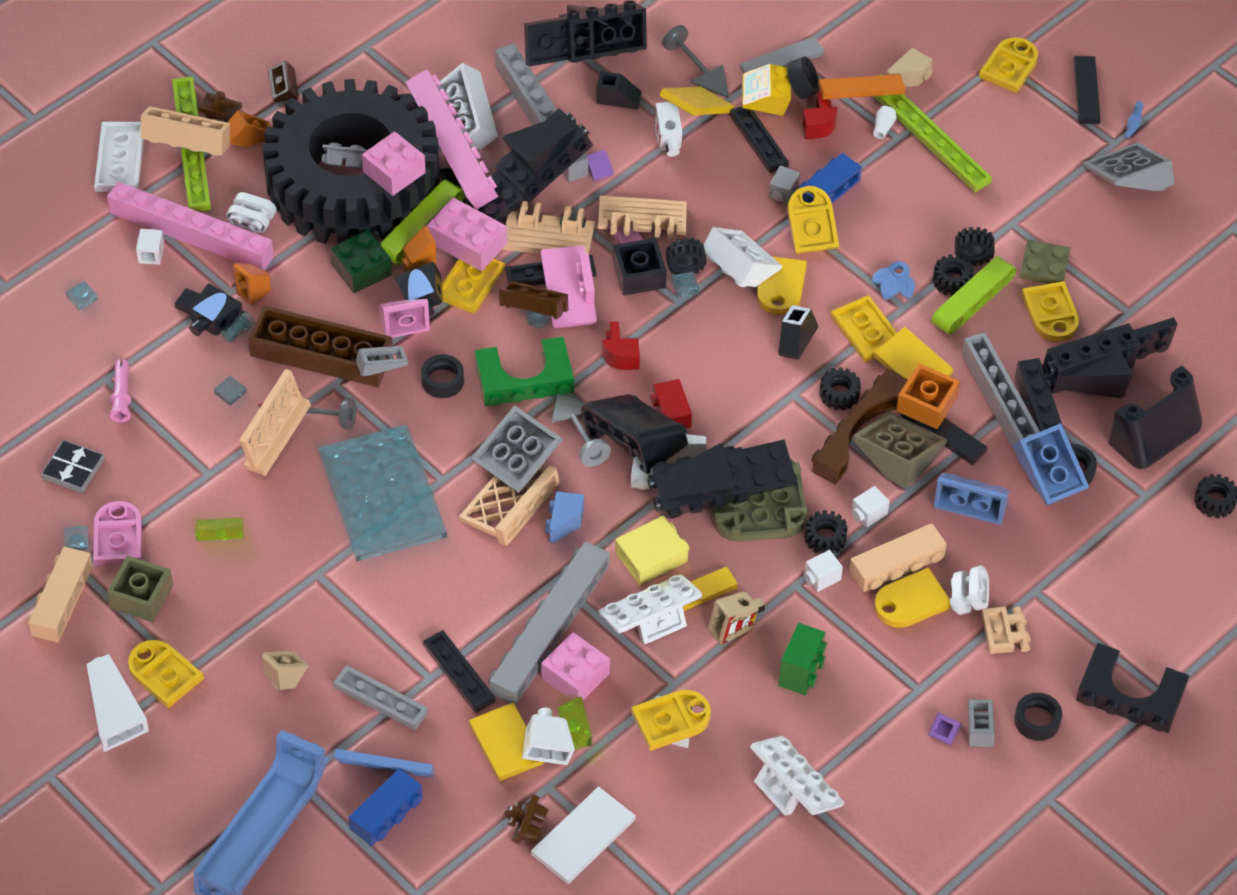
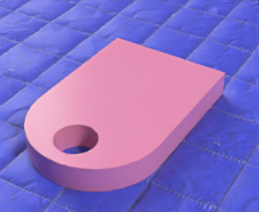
[93,501,142,566]

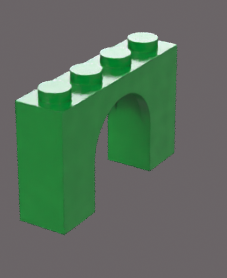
[475,336,574,406]

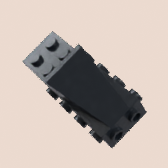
[524,0,647,67]
[466,108,593,222]
[1042,317,1178,398]
[647,439,797,519]

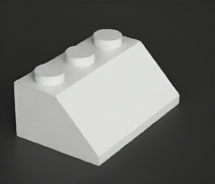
[704,227,782,287]

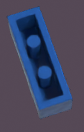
[798,153,862,203]
[348,768,423,847]

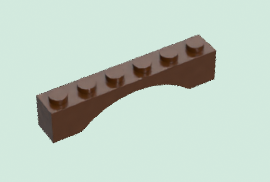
[811,368,908,485]

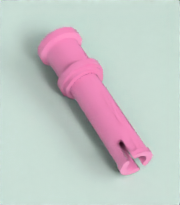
[110,359,131,423]

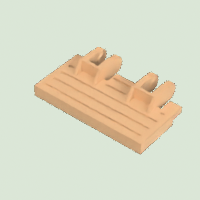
[598,196,687,239]
[503,201,595,254]

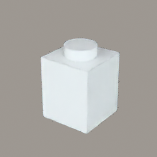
[136,229,164,265]
[852,486,890,528]
[804,550,843,592]

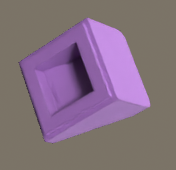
[587,150,614,181]
[928,713,962,745]

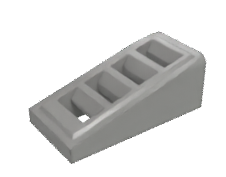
[356,346,408,376]
[968,700,995,747]

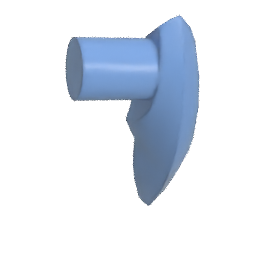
[1125,101,1144,138]

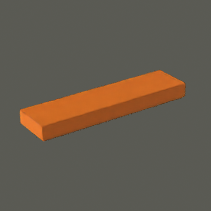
[818,74,906,100]

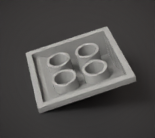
[1082,142,1175,191]
[471,406,563,493]

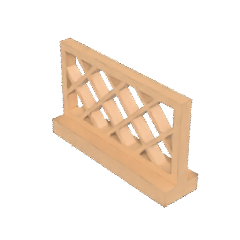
[239,369,311,476]
[459,465,560,546]

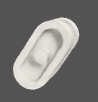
[226,192,277,233]
[950,566,989,615]

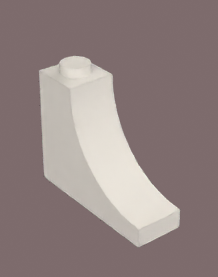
[631,434,707,490]

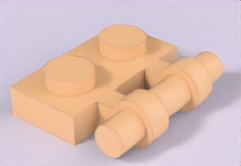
[981,607,1031,654]

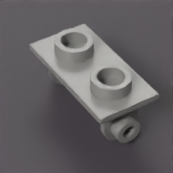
[322,143,367,169]

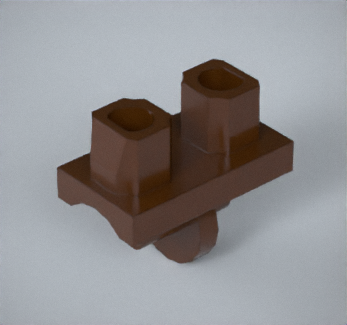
[198,91,242,122]
[504,794,549,844]

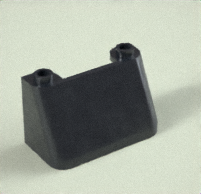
[1108,366,1203,469]
[581,394,688,475]

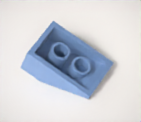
[1012,423,1089,505]

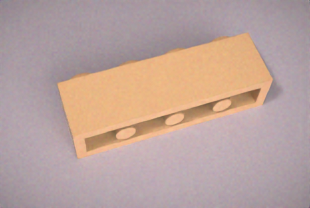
[141,106,230,156]
[849,523,946,593]
[27,547,93,643]

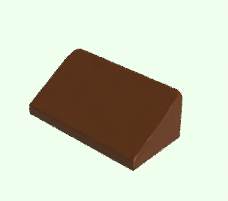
[268,60,299,102]

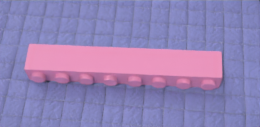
[405,69,498,210]
[107,181,274,270]

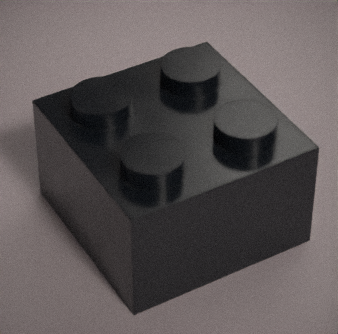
[613,238,667,296]

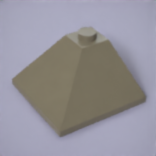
[852,411,947,488]

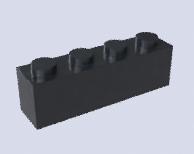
[1015,358,1064,432]

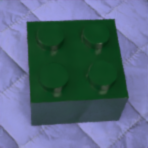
[330,230,392,293]

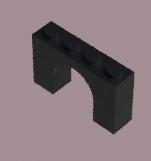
[1076,643,1190,733]

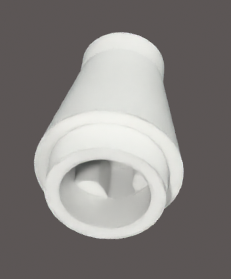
[873,106,897,139]

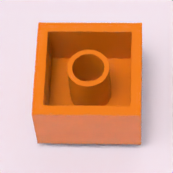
[896,363,960,429]

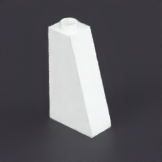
[87,654,149,752]

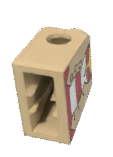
[708,591,765,645]

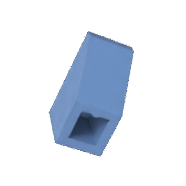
[546,491,584,543]

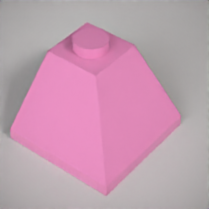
[379,299,430,338]

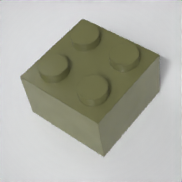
[107,555,173,622]

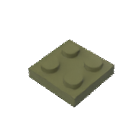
[1019,240,1071,284]

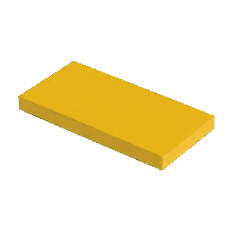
[659,86,735,116]

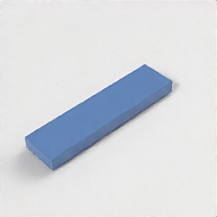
[334,749,435,778]

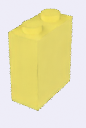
[615,515,689,586]

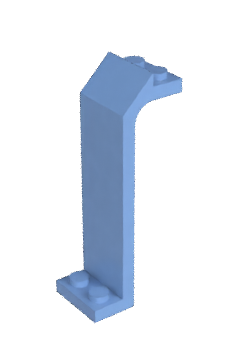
[194,730,329,895]

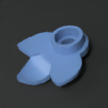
[872,261,915,300]

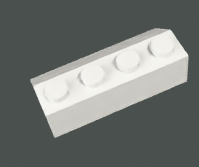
[439,63,498,150]

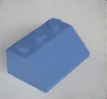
[934,472,1010,525]

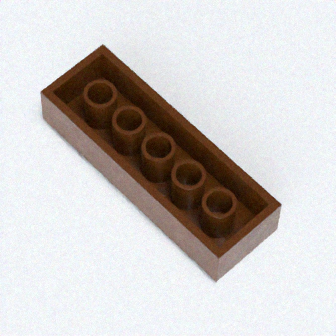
[248,306,393,388]

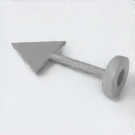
[552,393,611,467]

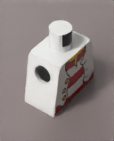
[654,102,682,157]

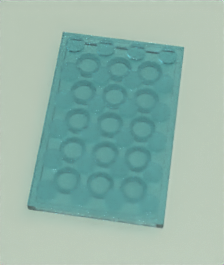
[318,424,447,561]

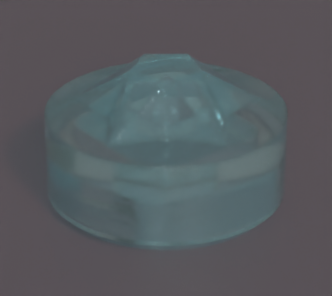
[527,311,549,328]

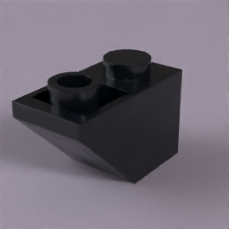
[596,71,642,110]
[778,305,819,360]

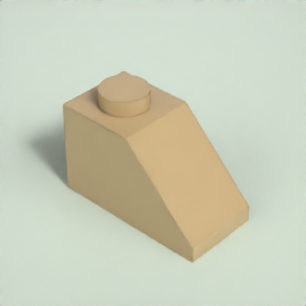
[886,48,933,87]
[262,651,309,690]

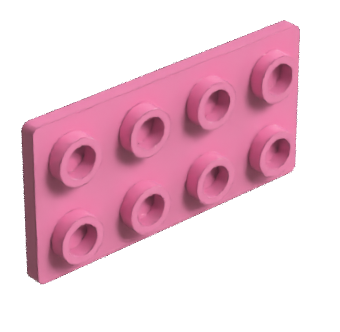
[541,245,597,328]

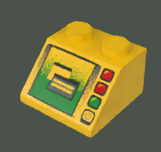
[742,64,791,116]

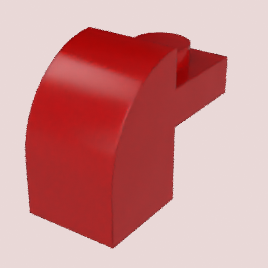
[802,92,838,139]
[602,321,640,370]

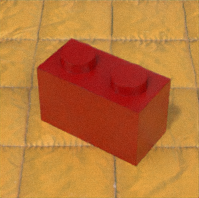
[650,379,692,429]

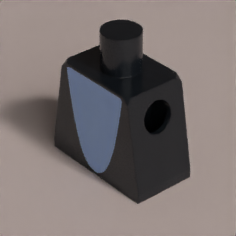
[395,262,443,317]
[189,283,243,336]

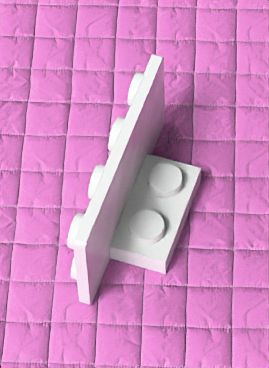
[598,575,702,644]
[750,736,844,816]

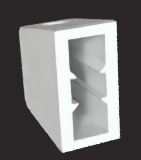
[522,708,575,765]

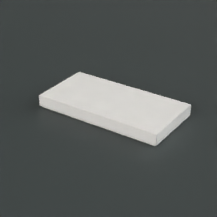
[94,122,144,192]
[531,786,635,884]

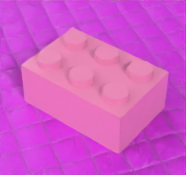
[427,198,507,271]

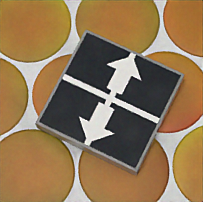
[41,440,105,494]

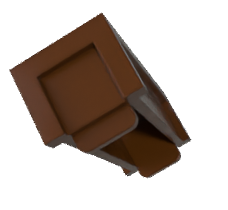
[499,281,569,320]

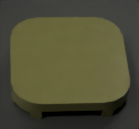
[711,459,807,542]

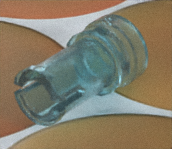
[222,310,255,342]

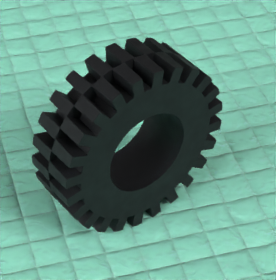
[262,79,440,244]

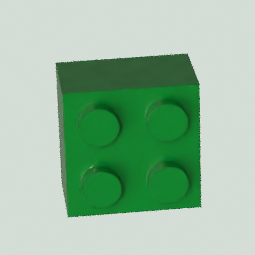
[779,622,828,696]

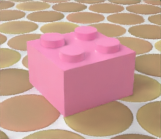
[362,131,426,196]
[541,632,610,705]

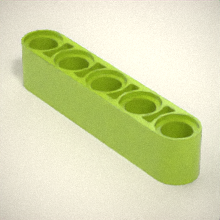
[380,180,465,265]
[931,256,1017,335]

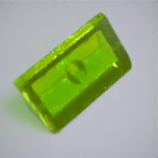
[195,518,244,541]
[558,697,592,749]

